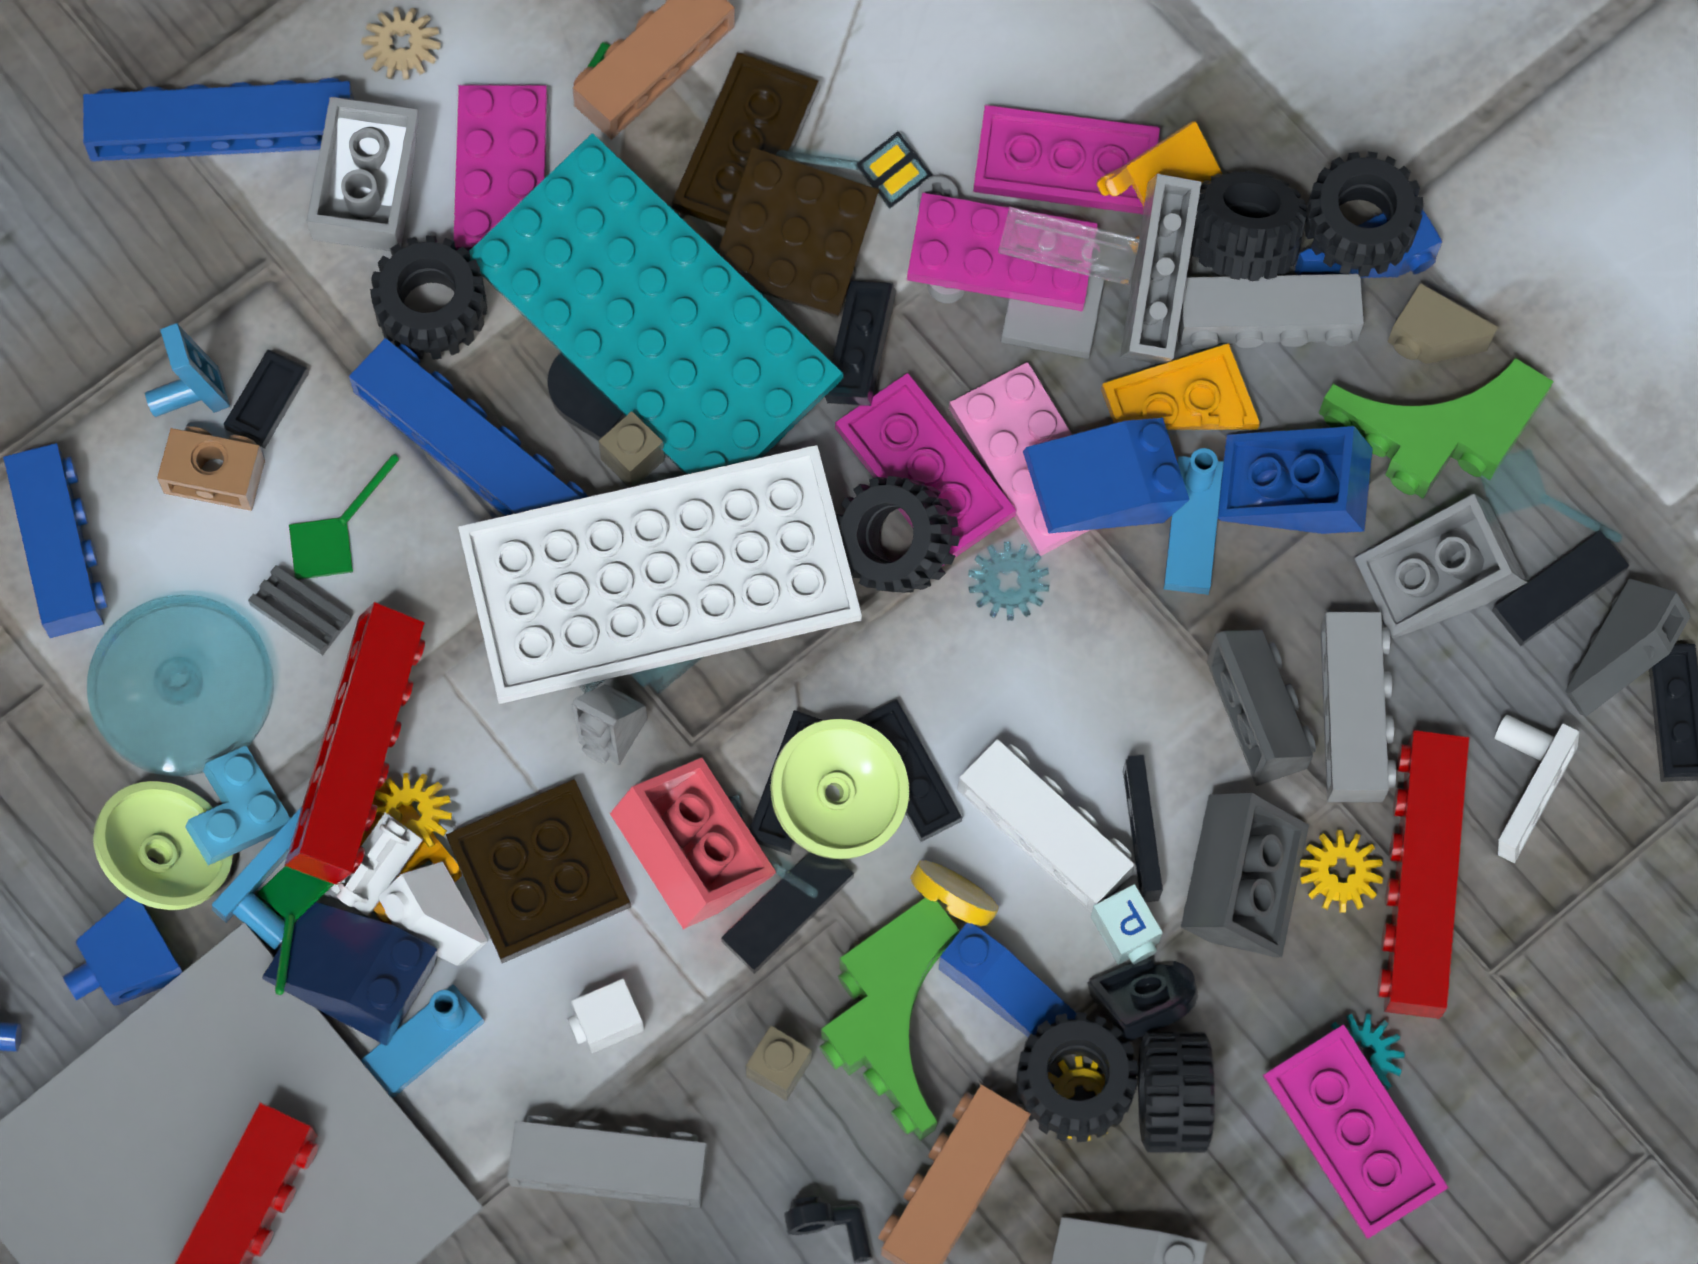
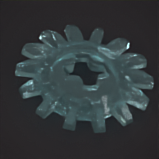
[968,542,1050,621]

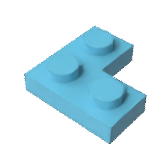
[185,746,291,866]

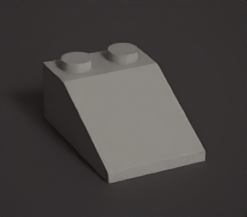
[306,97,419,251]
[1355,494,1527,639]
[1051,1217,1207,1264]

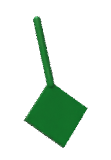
[289,454,399,580]
[257,866,334,995]

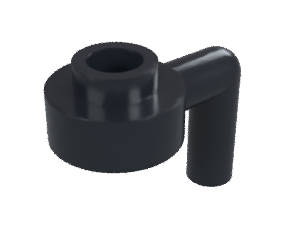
[784,1196,872,1263]

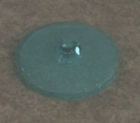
[87,595,274,776]

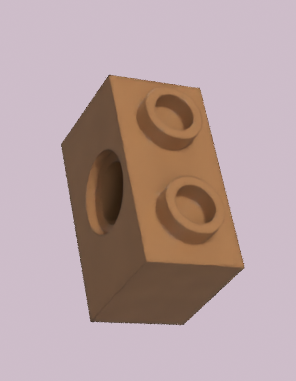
[157,426,265,511]

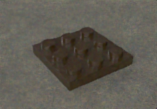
[718,148,879,318]
[446,779,631,964]

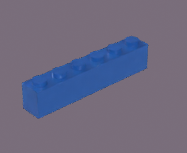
[83,78,354,161]
[349,338,588,516]

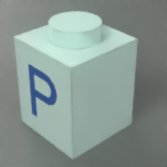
[1091,884,1163,965]

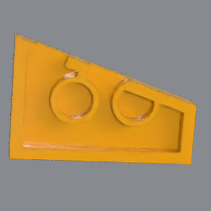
[1101,343,1260,430]

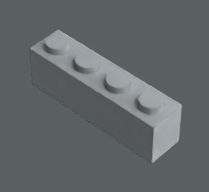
[1120,174,1201,365]
[1179,274,1364,349]
[1320,612,1396,802]
[507,1116,707,1208]

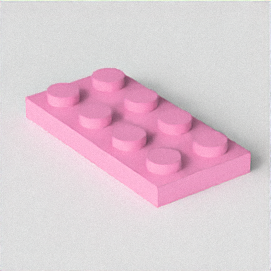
[949,362,1090,557]

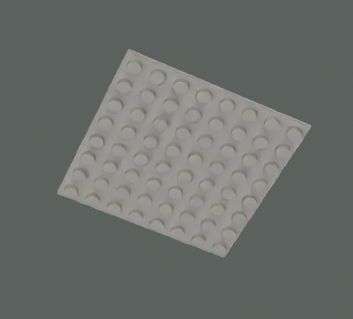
[0,922,484,1264]

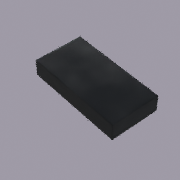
[224,349,309,449]

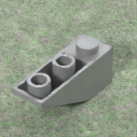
[572,684,647,765]

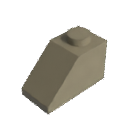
[1388,283,1498,364]

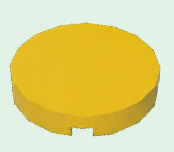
[910,860,999,926]

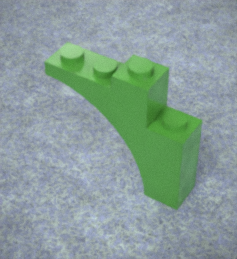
[1318,358,1554,499]
[819,897,959,1141]

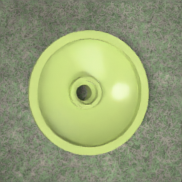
[770,719,909,859]
[93,781,233,910]

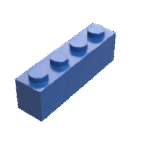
[3,443,108,638]

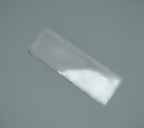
[998,207,1140,285]

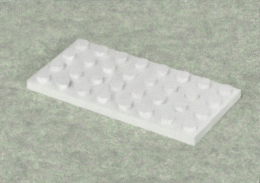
[458,445,862,704]

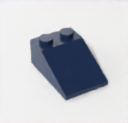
[262,902,438,1046]

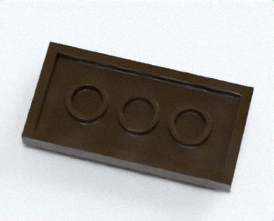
[672,52,819,228]

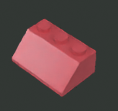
[610,758,776,929]

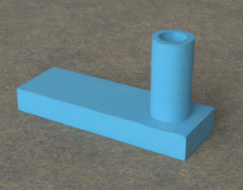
[145,323,230,417]
[1163,448,1223,595]
[212,807,302,950]
[360,984,485,1099]

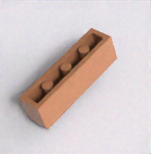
[573,0,735,140]
[878,1085,1030,1264]

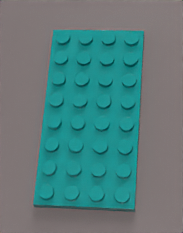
[469,133,844,475]

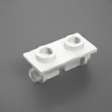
[331,812,423,917]

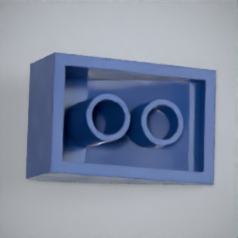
[1023,418,1190,534]
[1218,426,1373,534]

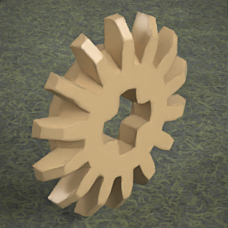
[361,7,441,80]

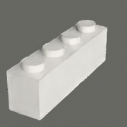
[957,739,1135,913]

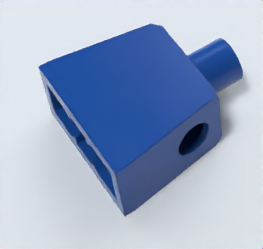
[62,896,183,1005]

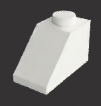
[378,861,488,966]

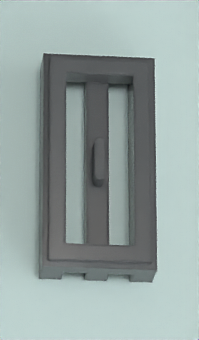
[248,565,350,656]

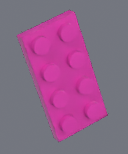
[454,85,547,251]
[973,105,1160,214]
[906,193,1097,311]
[835,373,1016,566]
[1262,1025,1449,1240]

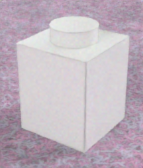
[567,978,644,1053]

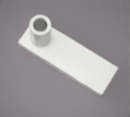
[1495,715,1579,863]

